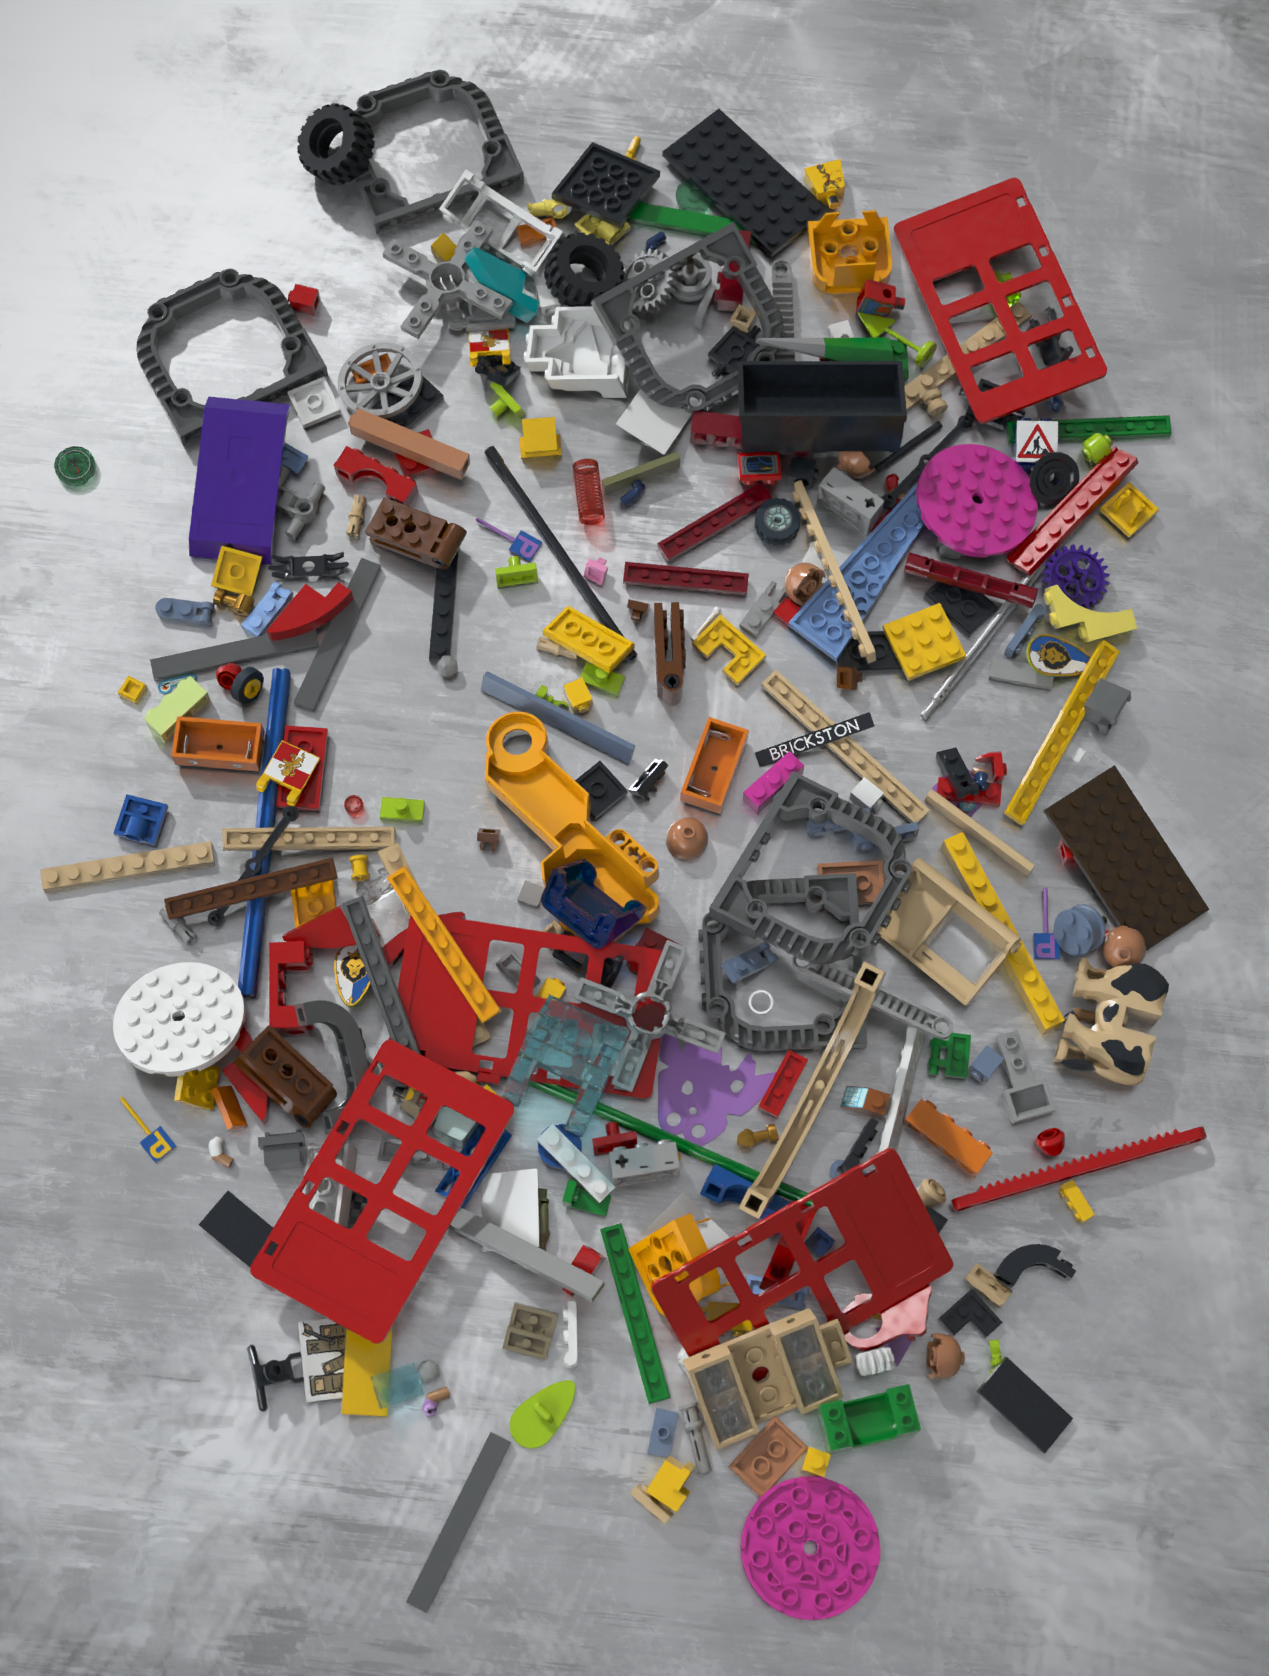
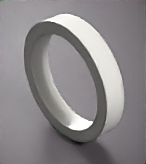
[749,990,773,1015]

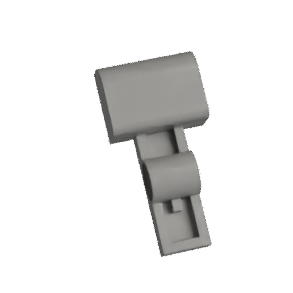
[996,1030,1056,1124]

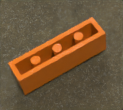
[903,1099,993,1177]

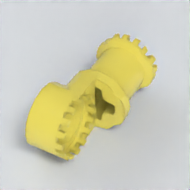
[527,199,568,219]

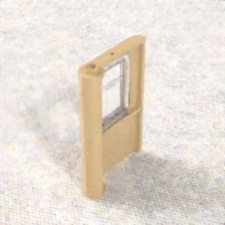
[879,858,1022,1006]

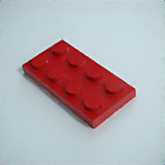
[276,725,328,811]

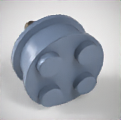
[1053,904,1107,956]

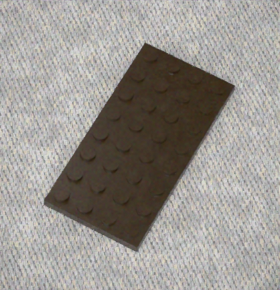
[1043,765,1210,951]

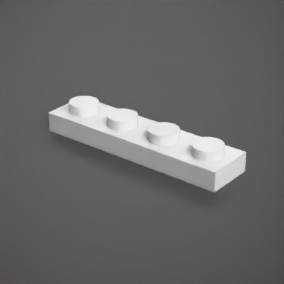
[537,1124,615,1203]

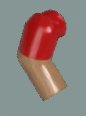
[885,474,907,501]

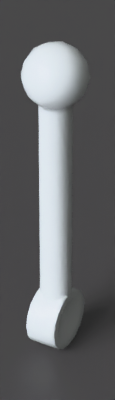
[691,607,721,641]

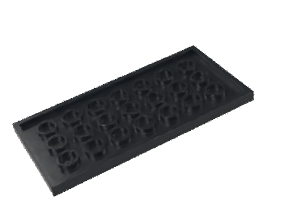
[662,108,829,258]

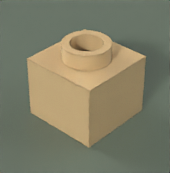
[730,304,757,333]

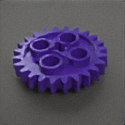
[1042,544,1110,609]

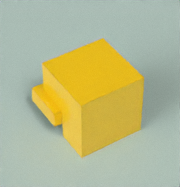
[519,417,562,458]
[646,1456,696,1512]

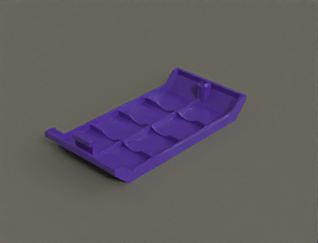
[189,396,291,565]

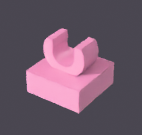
[583,557,608,586]

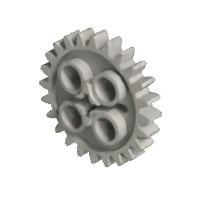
[622,248,678,314]

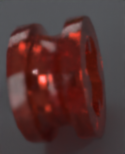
[344,795,364,816]

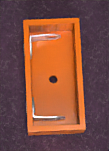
[171,716,265,772]
[680,717,749,814]

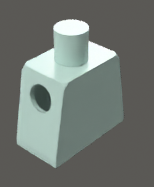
[434,1107,479,1148]

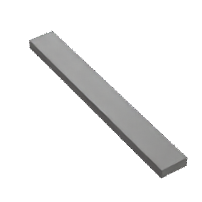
[449,1207,605,1303]

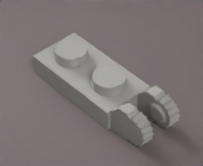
[739,581,786,638]

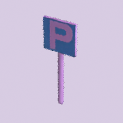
[476,518,542,562]
[1033,887,1060,959]

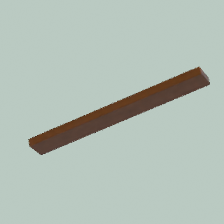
[164,857,338,920]

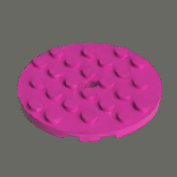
[916,444,1038,558]
[741,1476,880,1620]

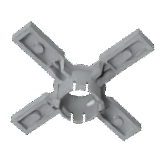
[382,220,513,339]
[574,940,726,1092]

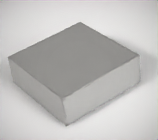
[517,880,545,909]

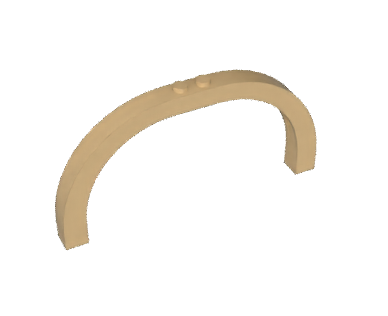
[739,961,886,1219]

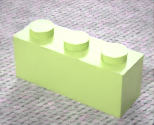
[144,676,211,742]

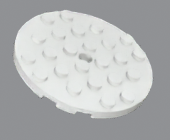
[113,962,246,1077]

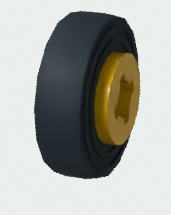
[231,667,264,704]

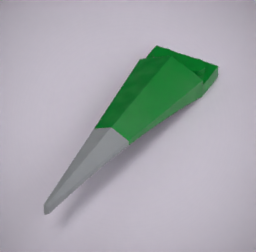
[755,337,909,381]

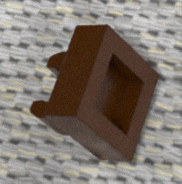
[627,599,650,621]
[837,666,862,690]
[477,828,501,851]

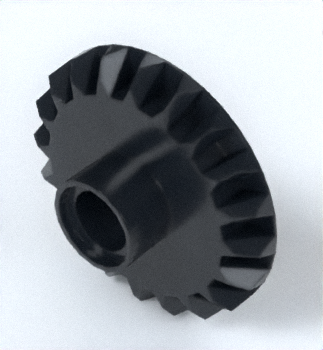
[1028,452,1080,505]

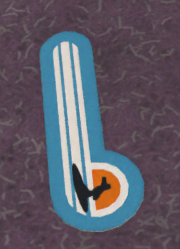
[158,674,198,694]

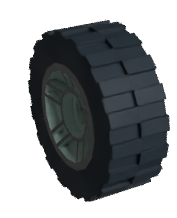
[755,497,801,546]

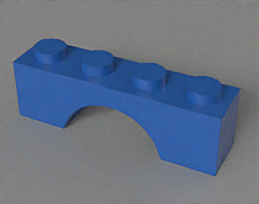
[700,1164,792,1234]

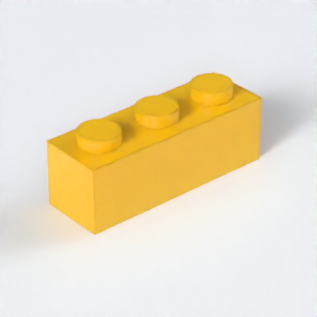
[1059,1179,1095,1224]

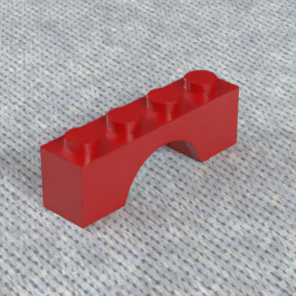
[334,446,418,506]

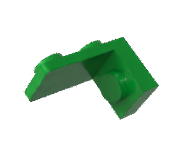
[562,1179,611,1217]

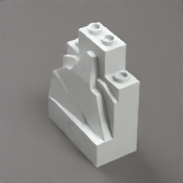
[524,306,633,398]

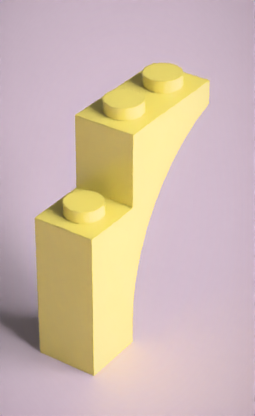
[1044,585,1137,643]

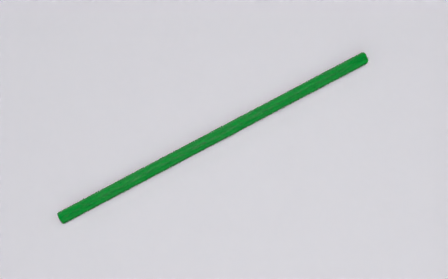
[513,1078,818,1211]

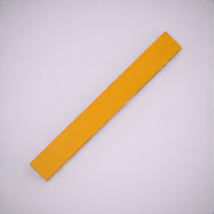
[387,866,501,1024]

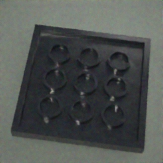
[552,142,660,228]

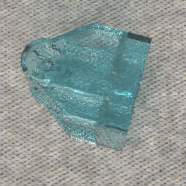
[502,994,630,1137]

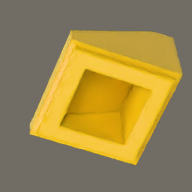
[431,233,457,262]

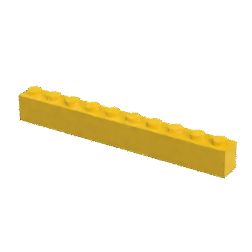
[941,832,1065,1035]

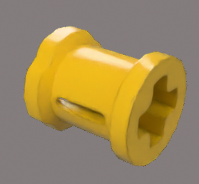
[349,855,370,881]

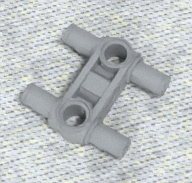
[277,465,326,540]

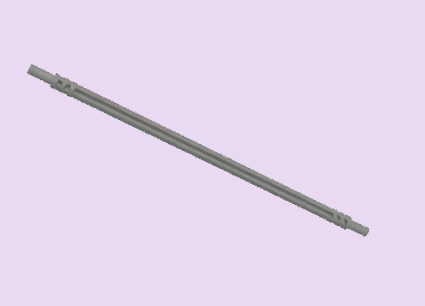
[920,520,1084,720]

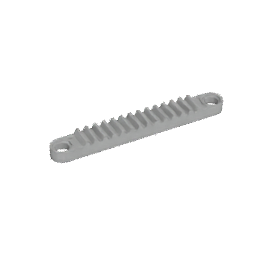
[771,259,795,361]
[792,956,954,1040]

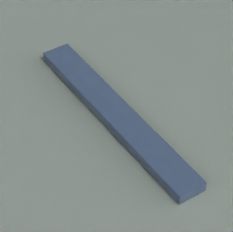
[480,671,635,764]

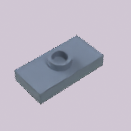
[647,1408,679,1458]

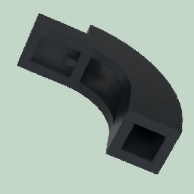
[993,1244,1076,1288]

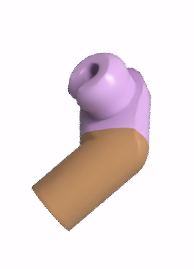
[422,1387,450,1417]

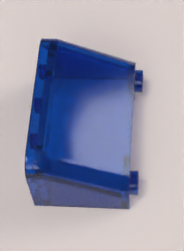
[541,858,647,949]

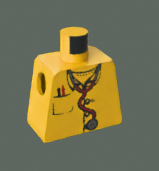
[803,159,845,209]

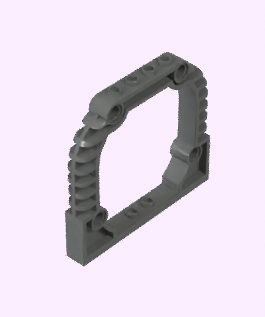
[342,69,524,234]
[591,222,784,414]
[136,268,328,446]
[709,771,912,964]
[698,873,867,1051]

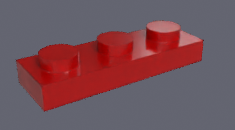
[937,777,1002,806]
[758,1050,808,1118]

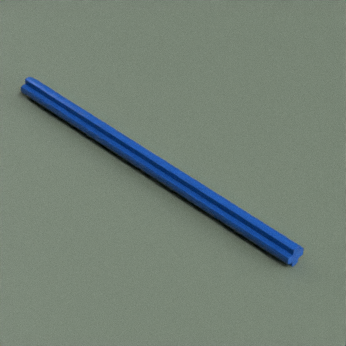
[238,668,291,998]

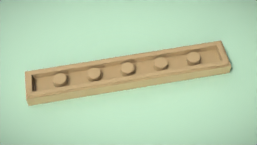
[925,789,1035,878]

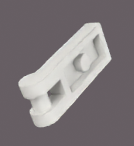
[563,1301,578,1368]

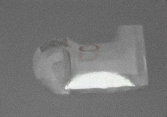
[356,867,395,905]

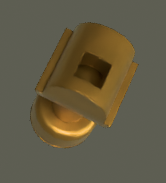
[213,588,255,616]
[737,1123,779,1150]

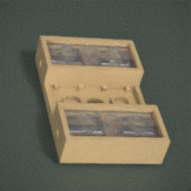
[682,1308,853,1450]

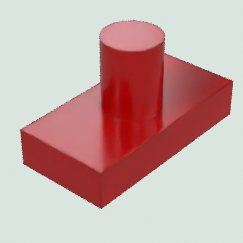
[592,1122,638,1156]

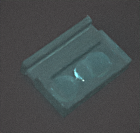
[370,1362,424,1409]

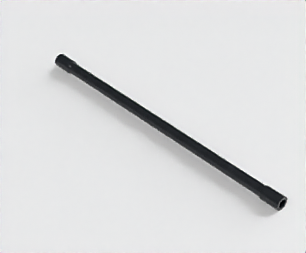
[484,446,638,662]

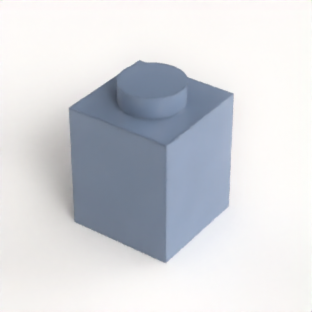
[969,1045,1004,1083]

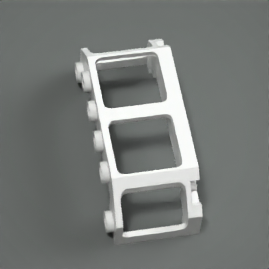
[439,169,566,278]

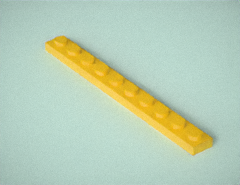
[1004,640,1120,825]

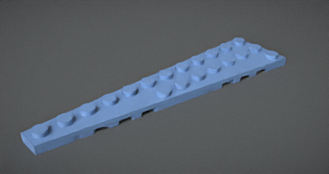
[788,484,925,662]

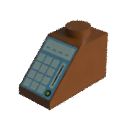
[840,1086,891,1120]

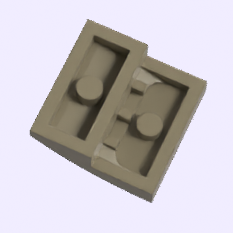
[502,1302,559,1360]

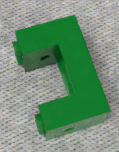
[816,1384,921,1455]

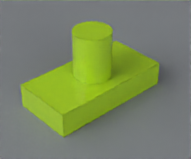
[490,382,526,419]
[495,556,538,588]
[580,662,626,697]
[380,797,425,823]

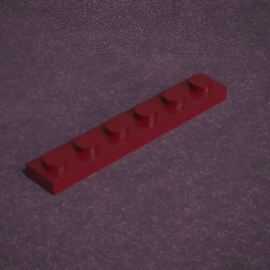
[657,482,772,563]
[623,562,749,596]

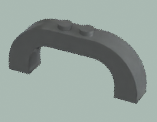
[294,1000,371,1134]

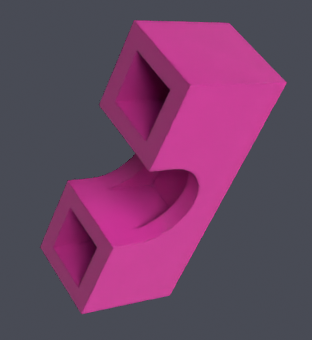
[743,751,804,815]

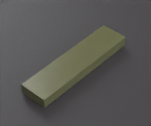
[602,452,680,495]

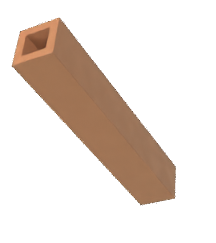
[348,408,470,480]

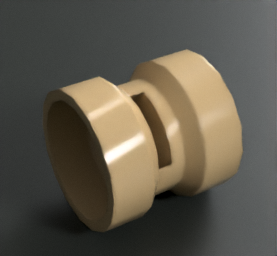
[921,388,948,417]

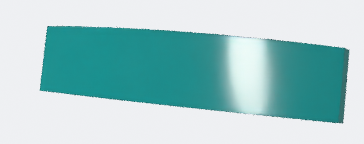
[465,246,539,323]

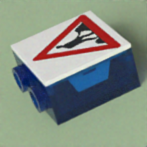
[1013,418,1058,466]

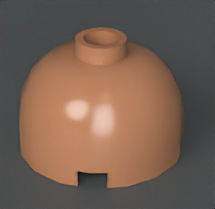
[837,451,876,479]
[784,562,826,605]
[666,817,708,861]
[1102,926,1146,967]
[926,1333,965,1380]

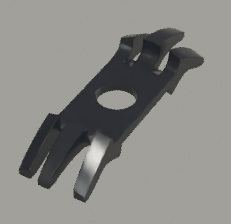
[268,552,349,579]

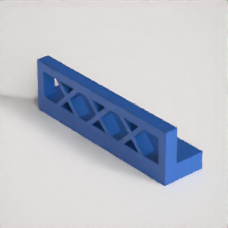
[435,1124,512,1209]

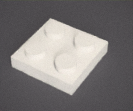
[287,377,341,429]

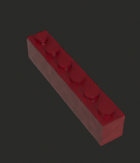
[690,411,812,458]

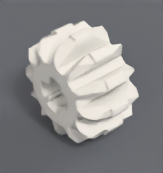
[856,1347,895,1376]

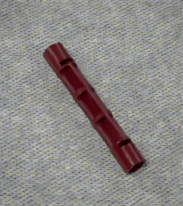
[904,553,1038,609]

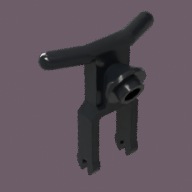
[1029,306,1074,370]
[552,930,624,989]
[247,1344,304,1412]

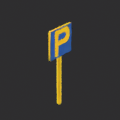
[120,1097,177,1163]

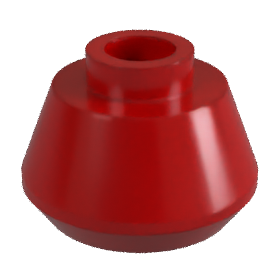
[216,663,242,690]
[1036,1128,1065,1156]

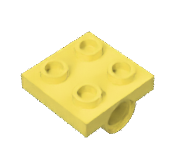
[574,214,631,245]

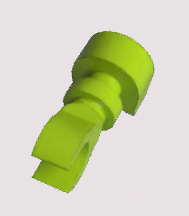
[535,684,569,710]
[989,1339,1002,1374]

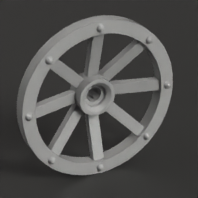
[338,342,423,419]

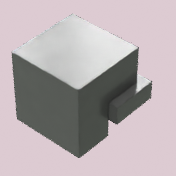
[1084,678,1131,735]
[258,1129,306,1171]

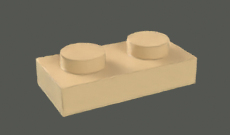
[965,1263,1013,1307]
[630,1484,674,1524]

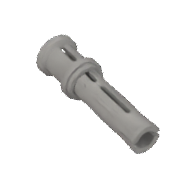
[678,1402,712,1475]

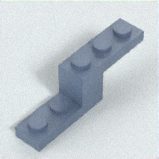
[806,807,919,851]

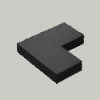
[939,1289,1003,1338]

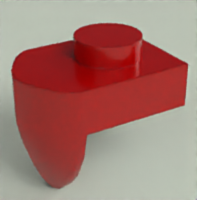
[975,751,1007,783]

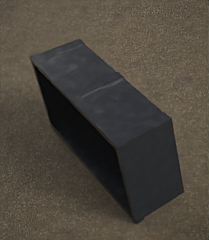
[738,361,907,453]

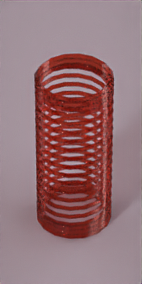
[572,458,605,525]

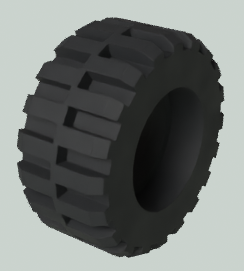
[297,103,375,185]
[544,233,625,307]

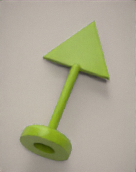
[858,312,937,368]

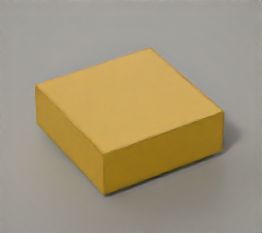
[117,675,147,704]

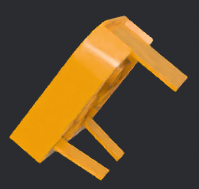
[807,210,892,294]
[628,1213,730,1316]

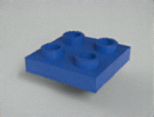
[113,794,168,846]

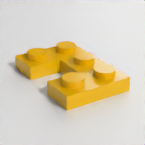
[692,614,766,686]

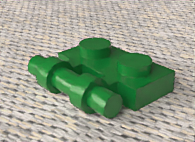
[928,1031,971,1079]

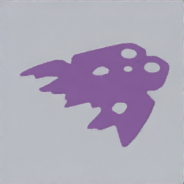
[658,1034,776,1146]

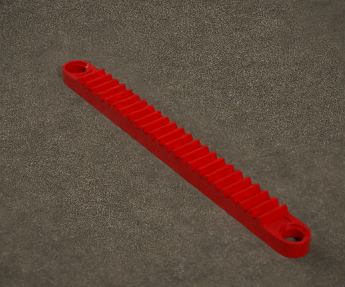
[951,1127,1207,1212]

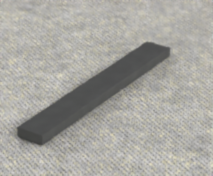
[294,558,381,711]
[150,629,319,681]
[342,896,421,1055]
[406,1432,511,1613]

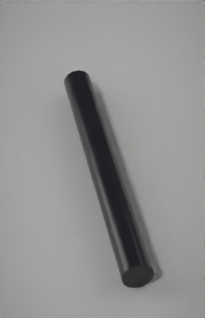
[874,421,943,473]

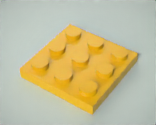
[882,603,966,681]

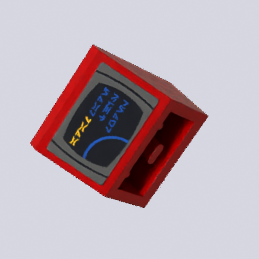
[737,452,781,485]

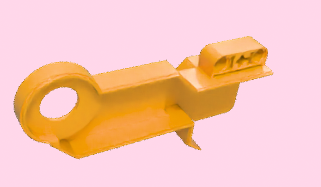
[485,712,660,943]

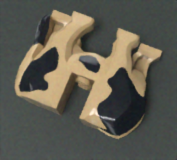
[1054,957,1169,1085]

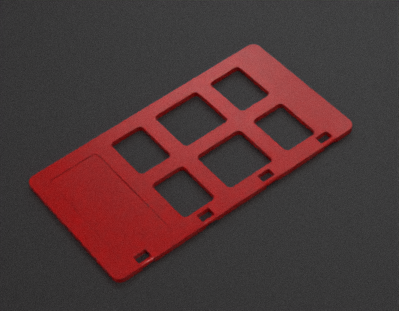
[894,178,1107,423]
[389,915,665,1099]
[250,1040,514,1344]
[651,1148,953,1382]

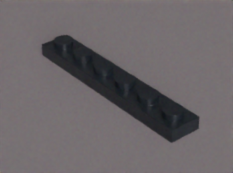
[429,547,460,662]

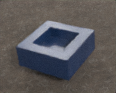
[805,1227,835,1258]

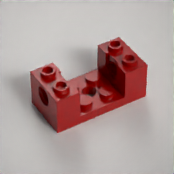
[269,941,314,1038]

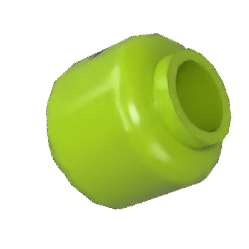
[1081,433,1113,464]

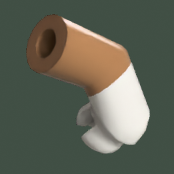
[208,1137,234,1169]

